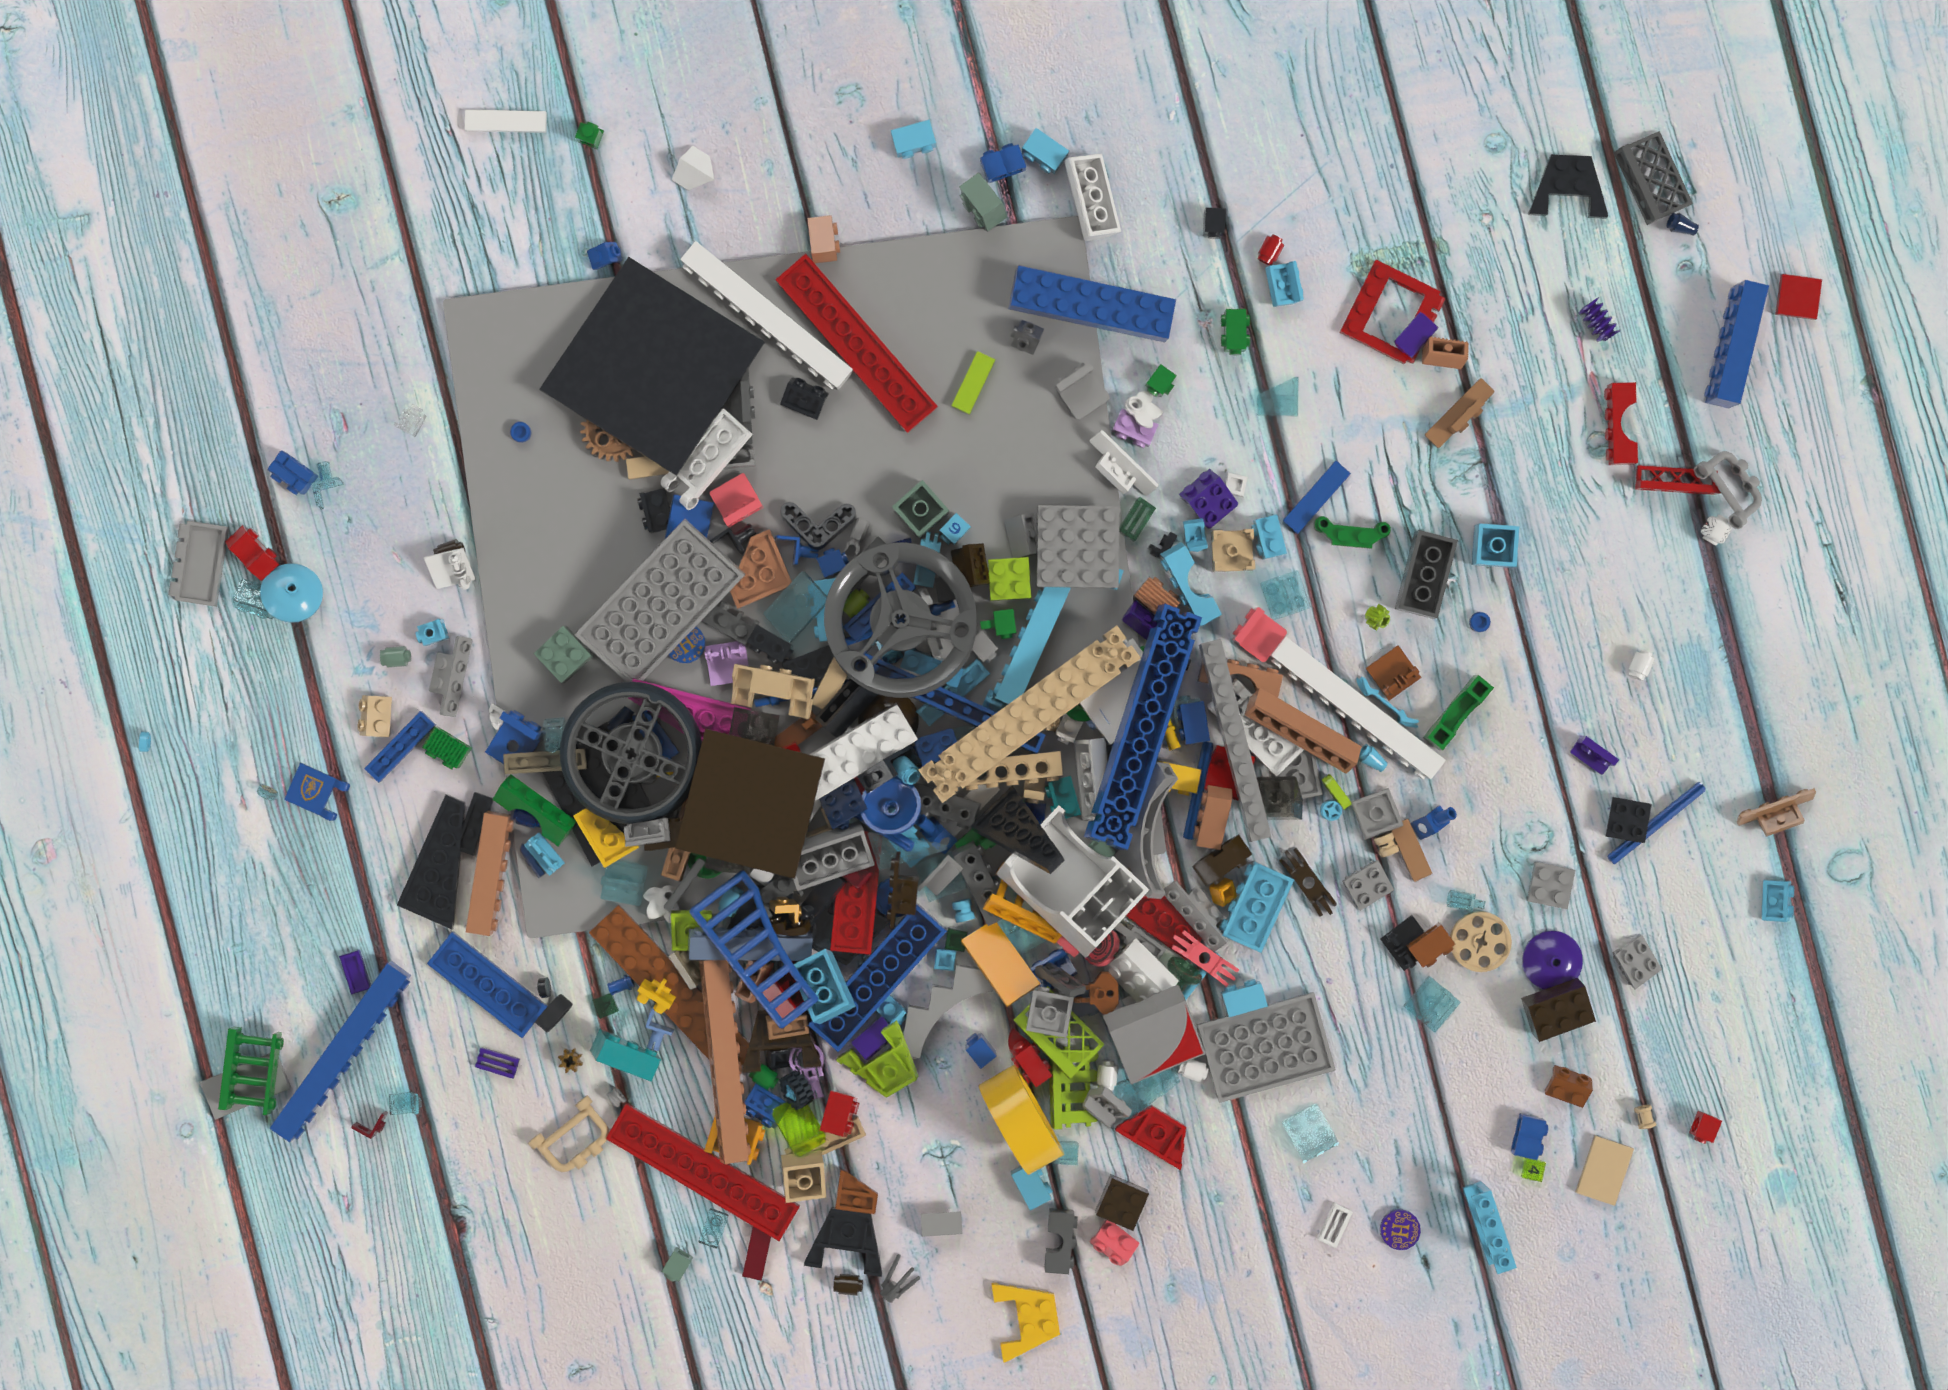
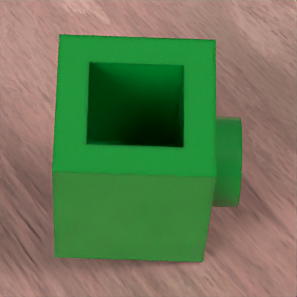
[1145,364,1177,397]

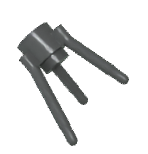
[880,1254,920,1303]

